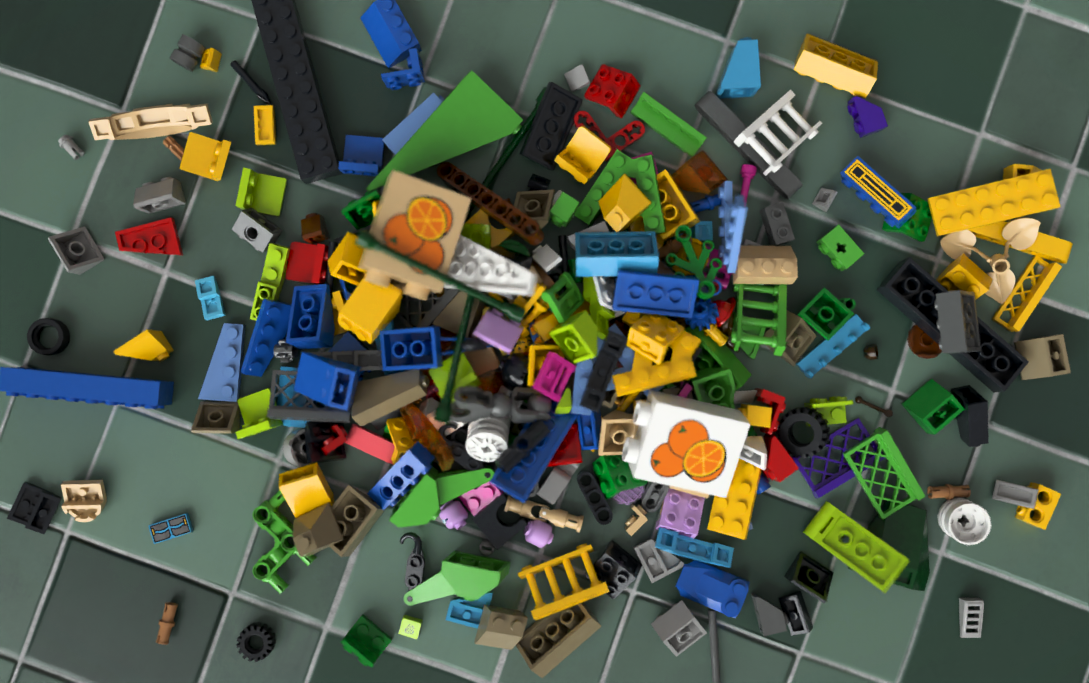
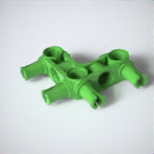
[252,489,317,594]

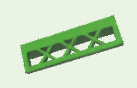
[630,92,707,158]

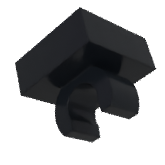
[527,174,551,191]

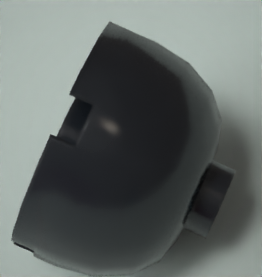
[497,353,529,392]

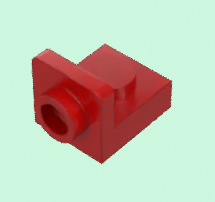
[321,424,348,455]

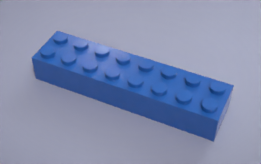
[0,367,174,409]

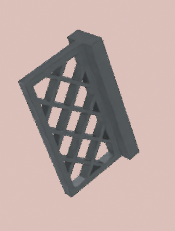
[396,288,460,328]
[267,370,351,423]

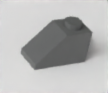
[751,593,788,636]

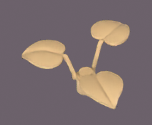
[940,218,1040,304]

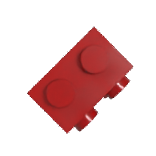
[285,242,329,285]

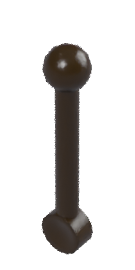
[855,396,893,417]

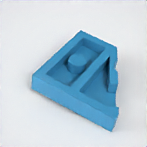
[446,591,493,629]

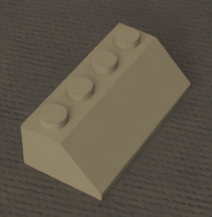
[516,590,601,678]

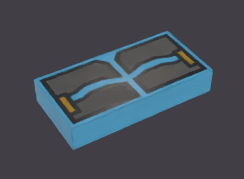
[149,513,193,544]

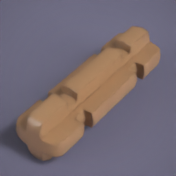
[163,136,184,160]

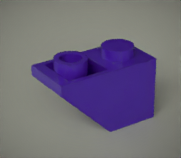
[847,96,888,138]

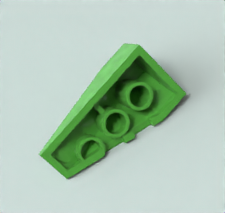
[689,368,736,409]

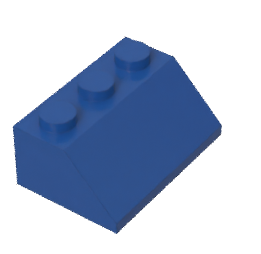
[360,0,422,69]

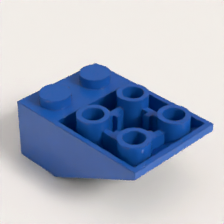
[294,352,361,411]

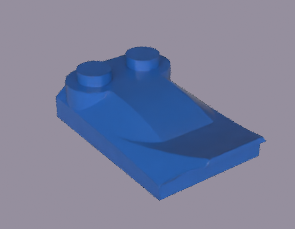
[676,560,750,618]

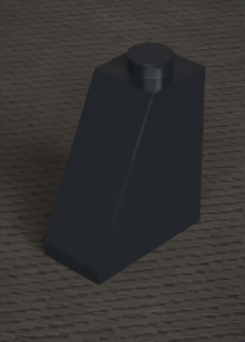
[951,385,989,447]

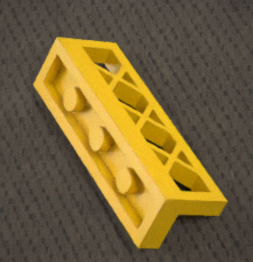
[992,256,1062,332]

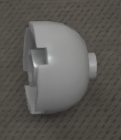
[282,428,309,467]

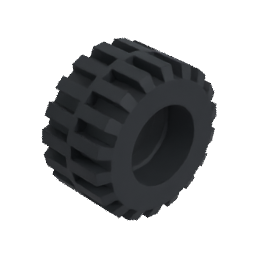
[776,407,830,458]

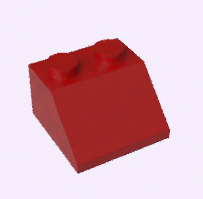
[762,434,799,482]

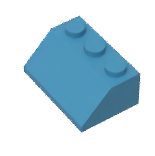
[277,366,317,428]

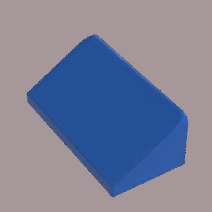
[577,411,602,450]

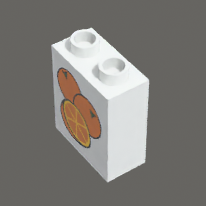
[622,390,750,498]

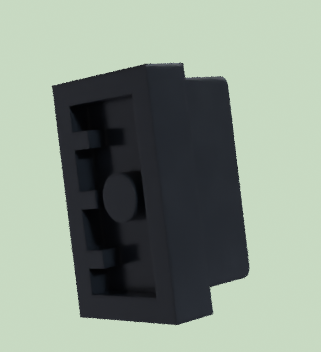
[584,540,642,599]

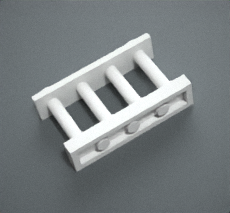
[733,89,822,176]

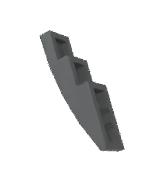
[311,350,383,371]

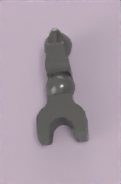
[451,387,552,423]

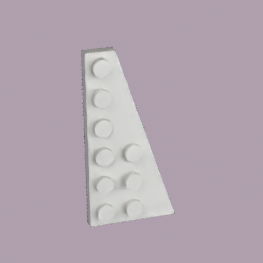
[443,235,537,296]

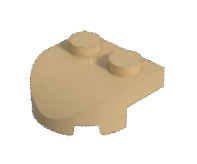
[61,480,107,522]

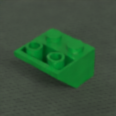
[901,379,965,435]

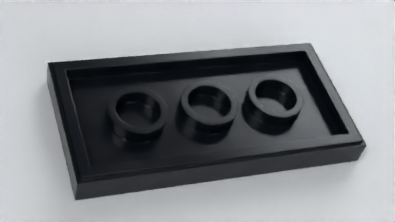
[520,82,583,170]

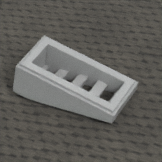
[959,598,984,638]

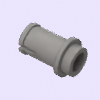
[58,135,85,160]

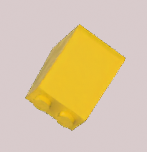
[338,275,403,344]

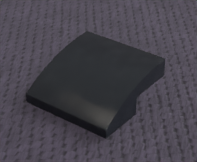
[305,421,347,464]
[7,481,62,534]

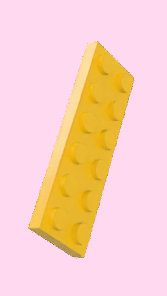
[927,169,1061,237]

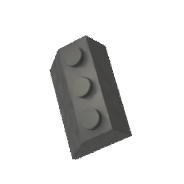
[934,290,981,354]

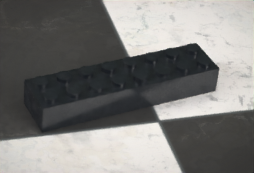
[876,257,1029,393]

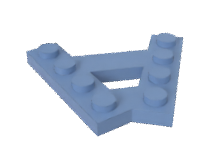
[718,181,746,273]
[571,324,665,415]

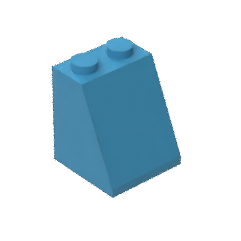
[715,37,761,99]

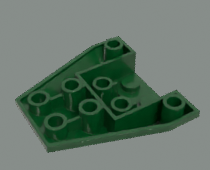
[848,500,930,591]

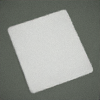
[734,390,757,404]

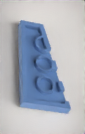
[198,323,245,402]

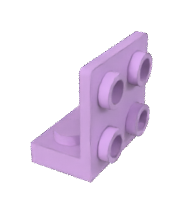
[655,488,705,538]

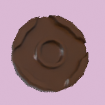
[907,324,942,359]

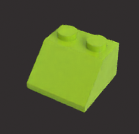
[549,310,597,364]

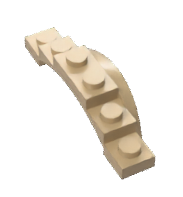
[88,104,213,140]

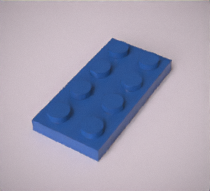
[612,269,699,318]

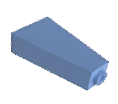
[382,93,445,155]

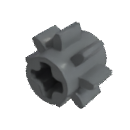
[274,339,298,363]

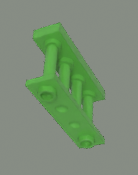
[731,284,787,356]

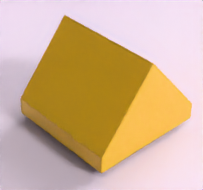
[200,48,222,72]

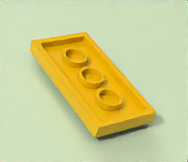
[707,458,762,540]

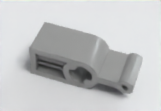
[537,463,581,505]

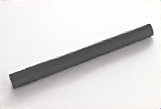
[708,609,720,683]

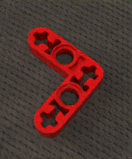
[574,111,645,161]

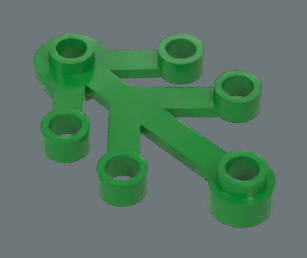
[665,225,722,299]

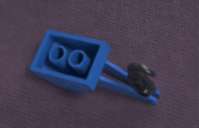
[380,326,495,371]

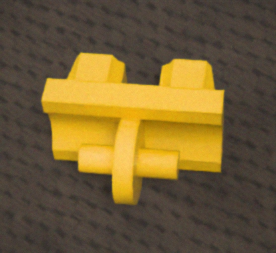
[513,282,548,316]

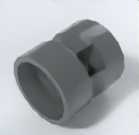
[169,34,205,72]

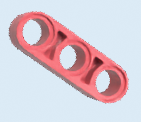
[345,424,395,464]

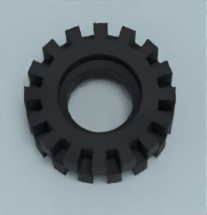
[236,622,276,662]

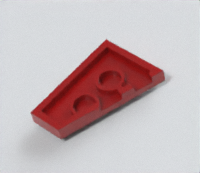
[115,217,183,255]

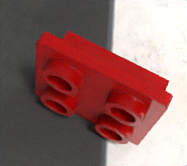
[584,64,641,119]
[755,388,786,435]

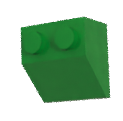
[798,288,854,341]

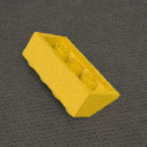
[794,34,878,99]

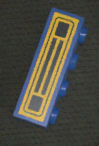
[840,156,916,229]

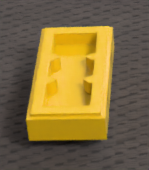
[254,105,276,146]

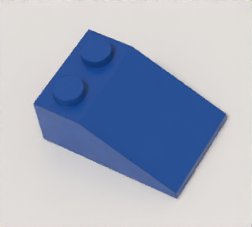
[286,284,335,349]

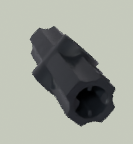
[495,420,550,474]

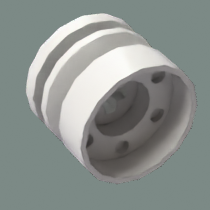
[466,414,510,462]
[937,497,991,545]

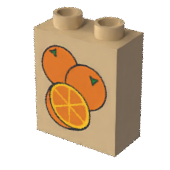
[358,170,471,301]

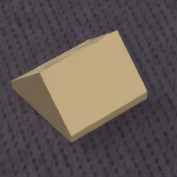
[598,409,639,456]

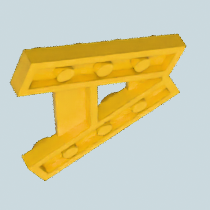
[612,312,701,397]

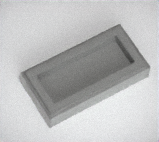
[992,479,1039,509]

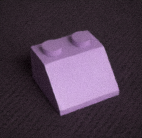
[473,308,524,354]

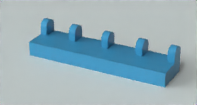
[796,314,870,378]

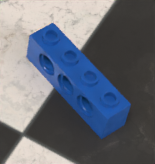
[367,441,435,510]

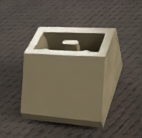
[1014,334,1071,380]

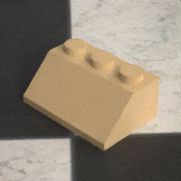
[733,245,798,284]

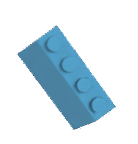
[575,231,659,277]

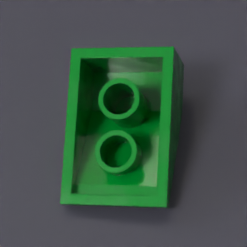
[341,188,382,230]

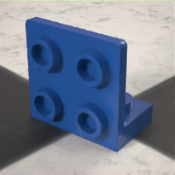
[381,48,425,90]
[338,135,384,177]

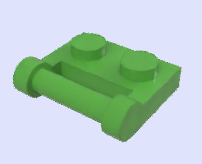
[541,272,585,323]

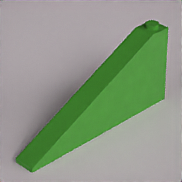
[365,70,523,191]

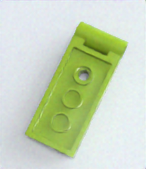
[803,501,910,594]

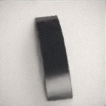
[579,331,628,413]

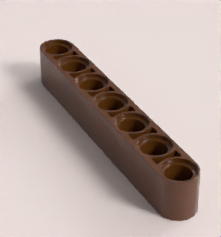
[437,162,544,245]

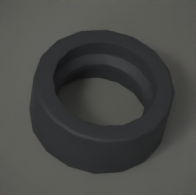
[27,318,70,355]

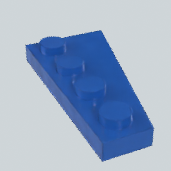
[240,298,291,377]

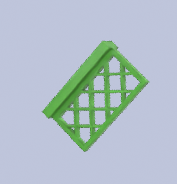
[843,427,926,520]

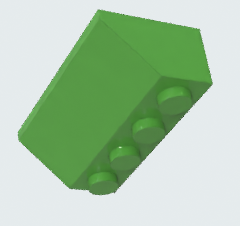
[684,324,752,390]

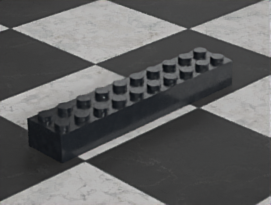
[251,0,343,184]

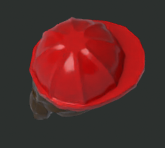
[712,297,740,353]

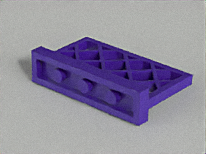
[792,418,885,499]

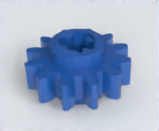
[684,298,719,331]

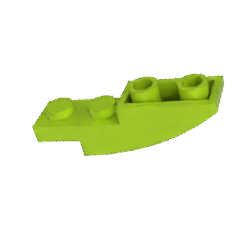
[250,243,290,321]
[582,276,615,339]

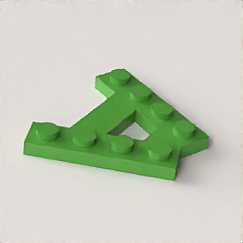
[574,149,666,235]

